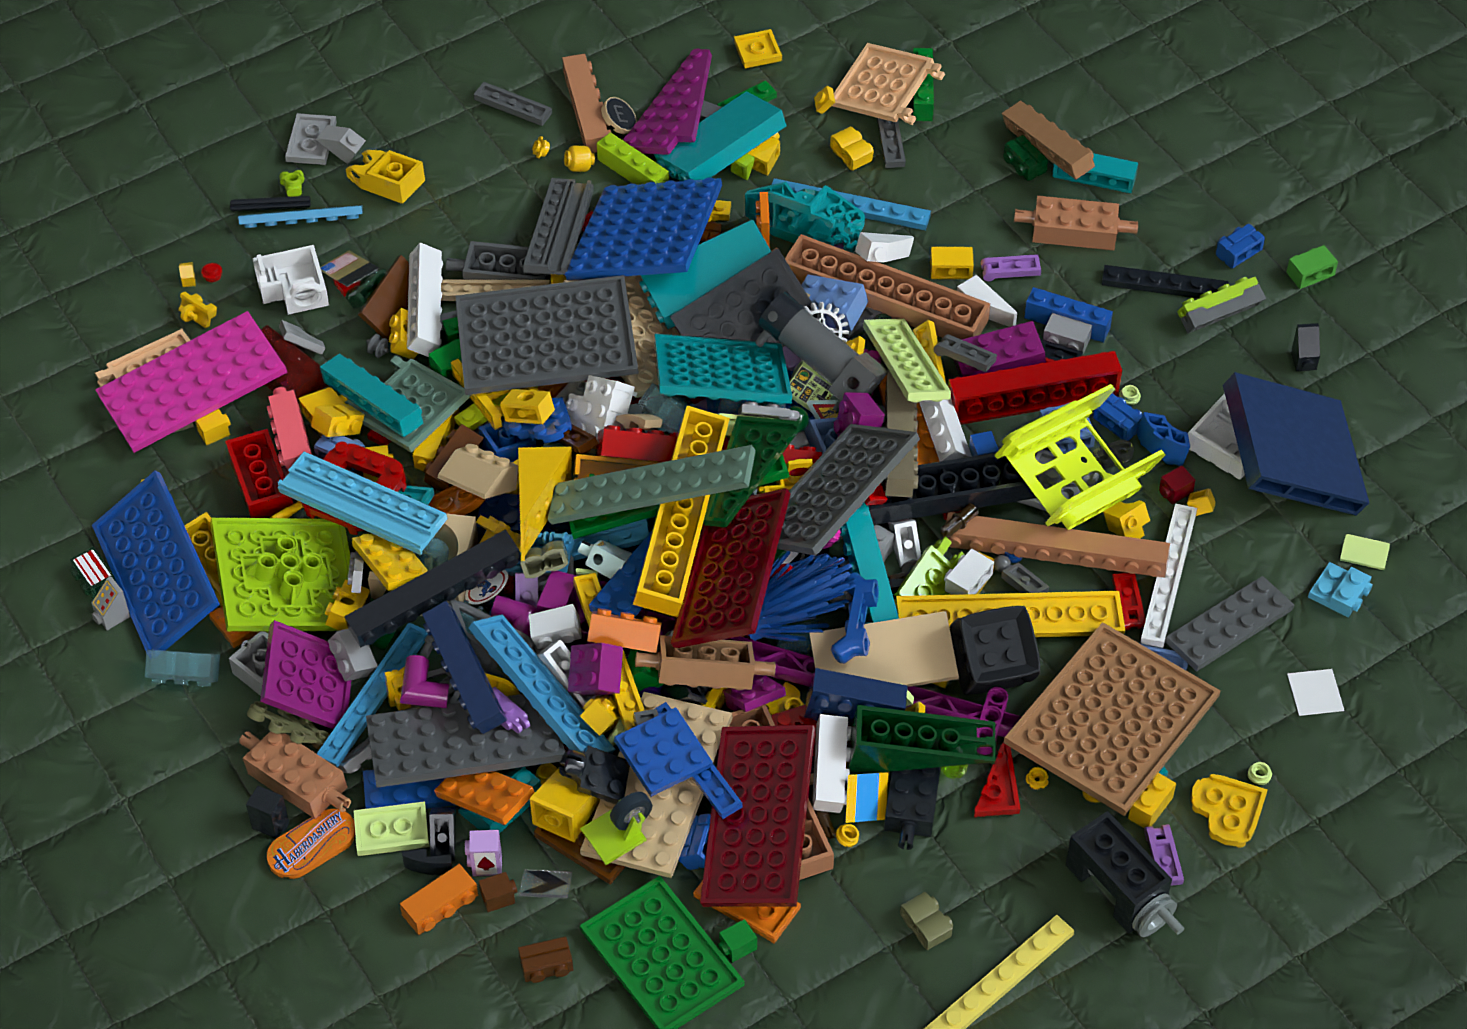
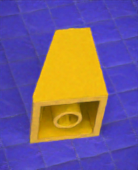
[530,768,600,842]

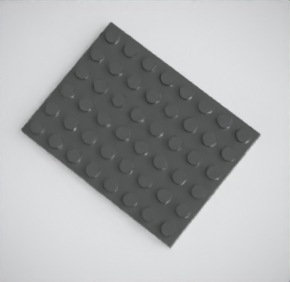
[455,275,639,395]

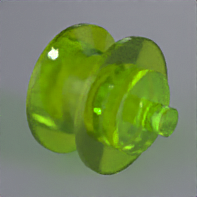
[941,765,968,778]

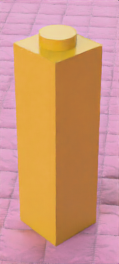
[413,408,460,471]

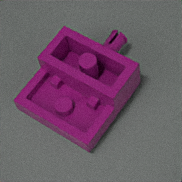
[723,675,786,712]

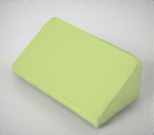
[1340,534,1390,570]

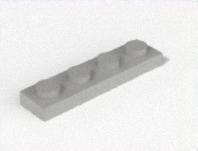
[347,551,364,593]

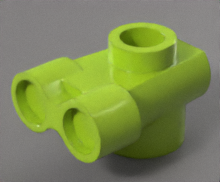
[279,170,304,197]

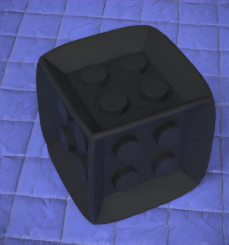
[949,606,1040,695]

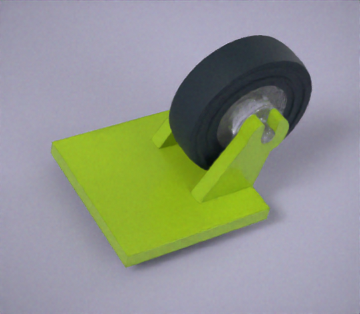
[580,792,653,865]

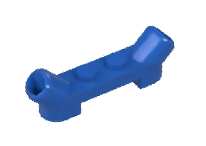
[831,572,879,664]

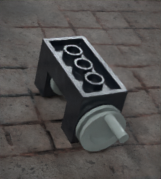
[1066,811,1184,937]

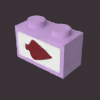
[465,830,502,876]

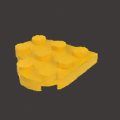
[1191,774,1268,848]

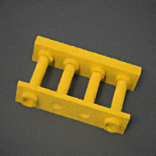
[451,359,539,430]

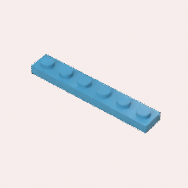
[238,205,363,228]

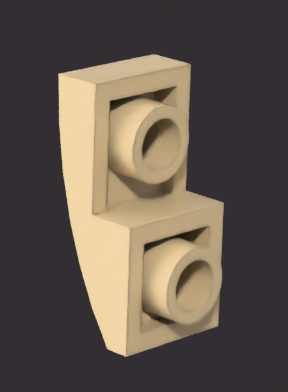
[616,414,663,431]

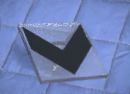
[519,869,572,899]

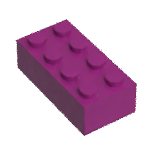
[953,321,1046,377]

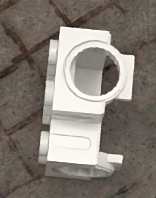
[252,245,329,315]
[566,375,637,439]
[1188,394,1245,480]

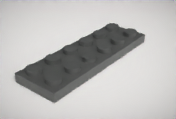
[1165,576,1294,672]

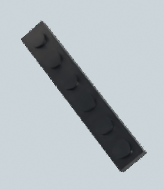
[1102,265,1229,298]

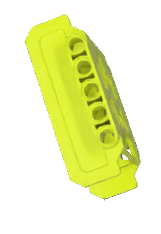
[995,384,1165,530]

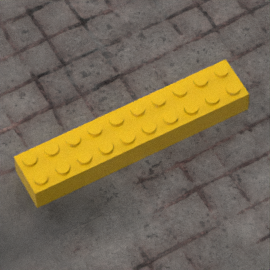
[633,406,730,617]

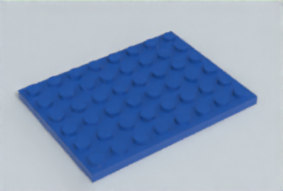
[565,177,722,280]

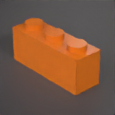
[587,608,662,653]
[400,864,478,935]

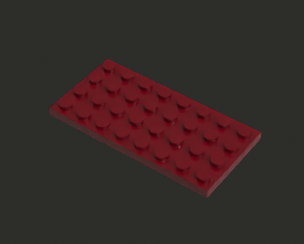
[670,488,791,648]
[700,725,815,907]

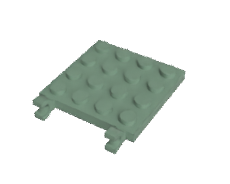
[345,356,471,452]

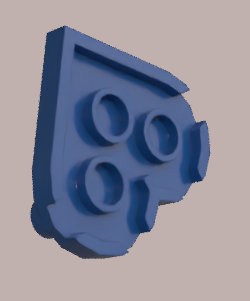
[503,397,572,443]

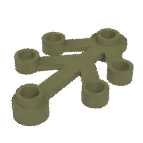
[247,701,330,750]

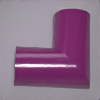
[491,595,537,638]
[400,655,450,708]

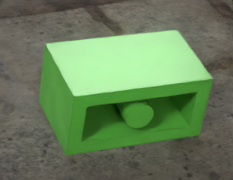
[1286,245,1338,289]

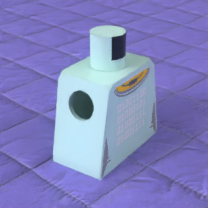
[578,540,632,579]

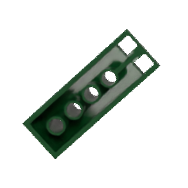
[847,705,995,775]

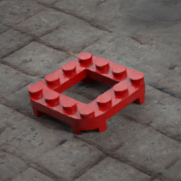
[301,441,407,535]

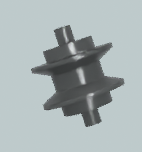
[366,334,389,358]

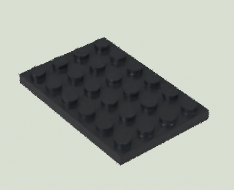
[669,248,818,346]

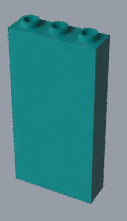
[654,91,787,181]
[639,220,771,329]

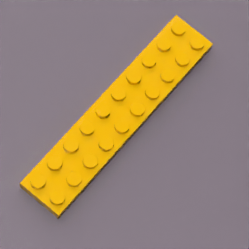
[895,591,1125,637]

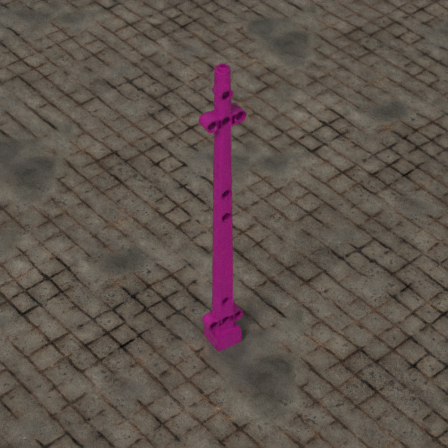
[537,571,1022,755]

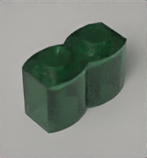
[345,269,386,309]

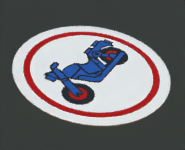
[465,570,508,605]

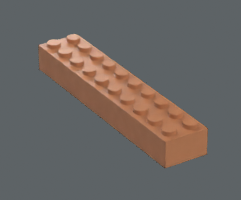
[785,234,991,340]

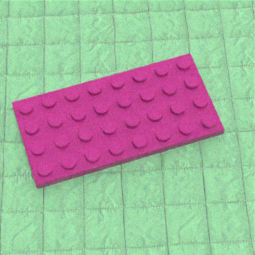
[96,311,287,453]

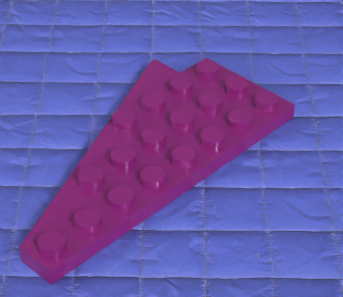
[623,48,712,155]

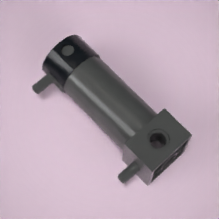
[755,292,889,413]

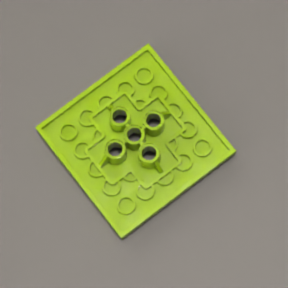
[210,518,350,631]

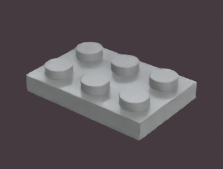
[285,113,337,165]

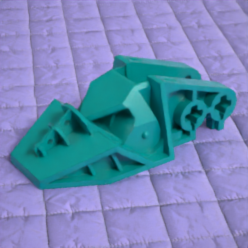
[745,182,865,252]

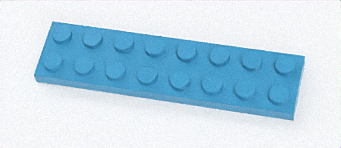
[469,615,616,754]

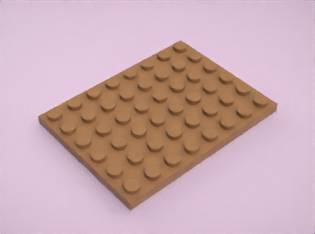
[1003,622,1221,816]

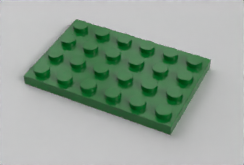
[580,876,745,1029]

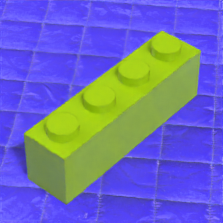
[597,132,669,185]

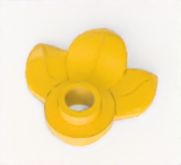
[766,682,804,715]

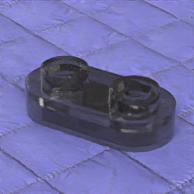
[1093,440,1134,469]

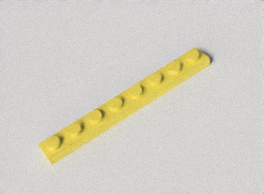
[924,915,1074,1029]

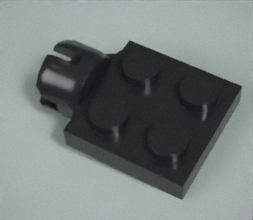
[559,745,630,804]

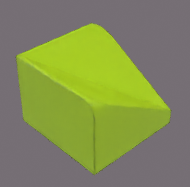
[731,153,755,180]

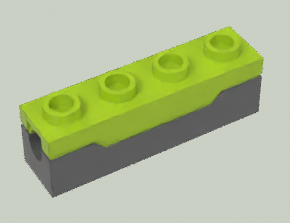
[1177,277,1266,333]

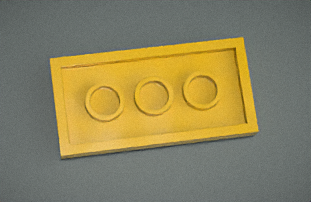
[352,534,428,591]

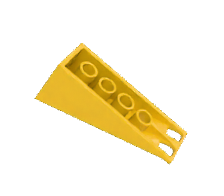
[518,447,572,561]

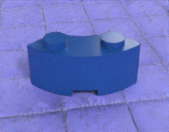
[1136,412,1190,466]

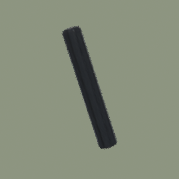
[230,196,311,211]

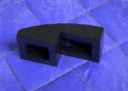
[402,849,453,875]

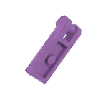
[980,255,1041,282]
[1144,824,1184,886]

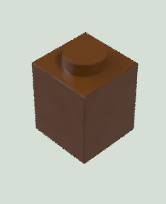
[478,872,518,912]

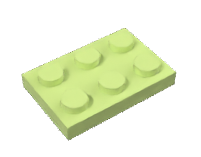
[354,802,429,856]

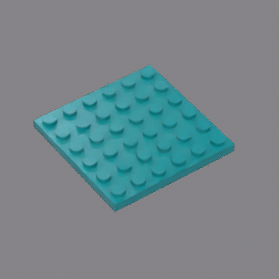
[654,334,792,405]

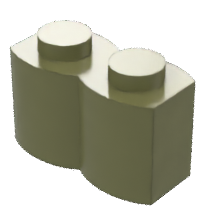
[520,540,568,578]
[900,892,953,950]

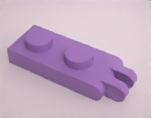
[492,687,530,733]

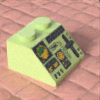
[789,360,833,412]

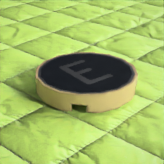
[601,97,637,134]

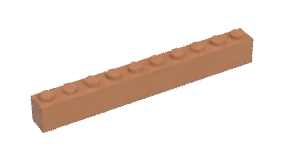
[944,512,1170,578]

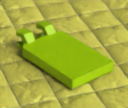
[894,537,965,597]

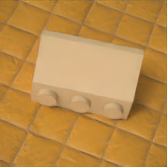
[438,444,518,499]

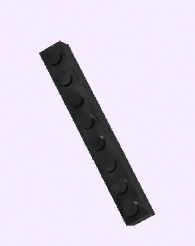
[344,529,521,648]

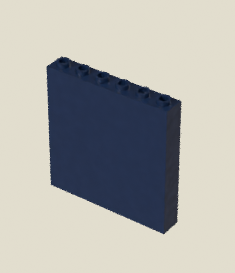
[1222,372,1370,516]

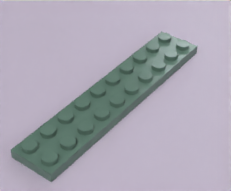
[547,445,756,524]

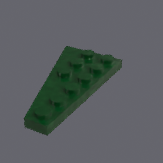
[704,416,803,527]

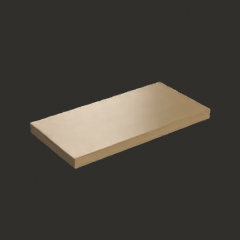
[809,611,959,687]

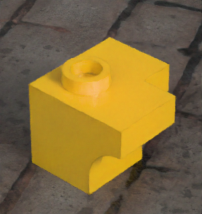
[1103,500,1150,539]

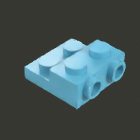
[1308,562,1373,618]

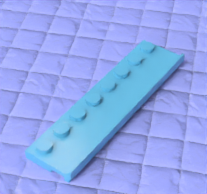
[278,452,448,555]

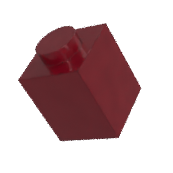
[1159,466,1196,505]

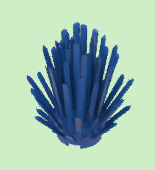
[749,551,857,642]

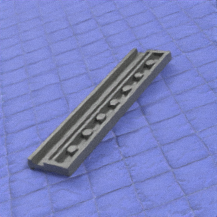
[523,178,594,278]

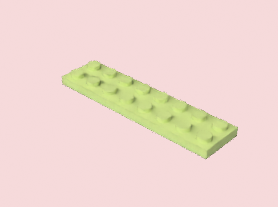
[863,319,951,403]

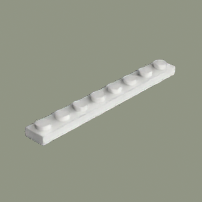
[1141,504,1197,648]

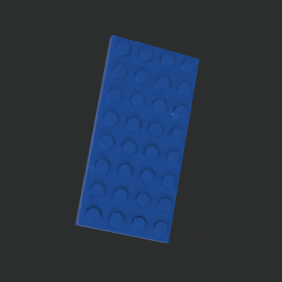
[92,471,220,660]

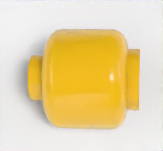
[564,145,595,172]

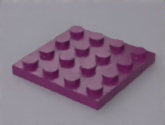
[260,620,351,730]

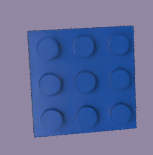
[614,707,713,797]

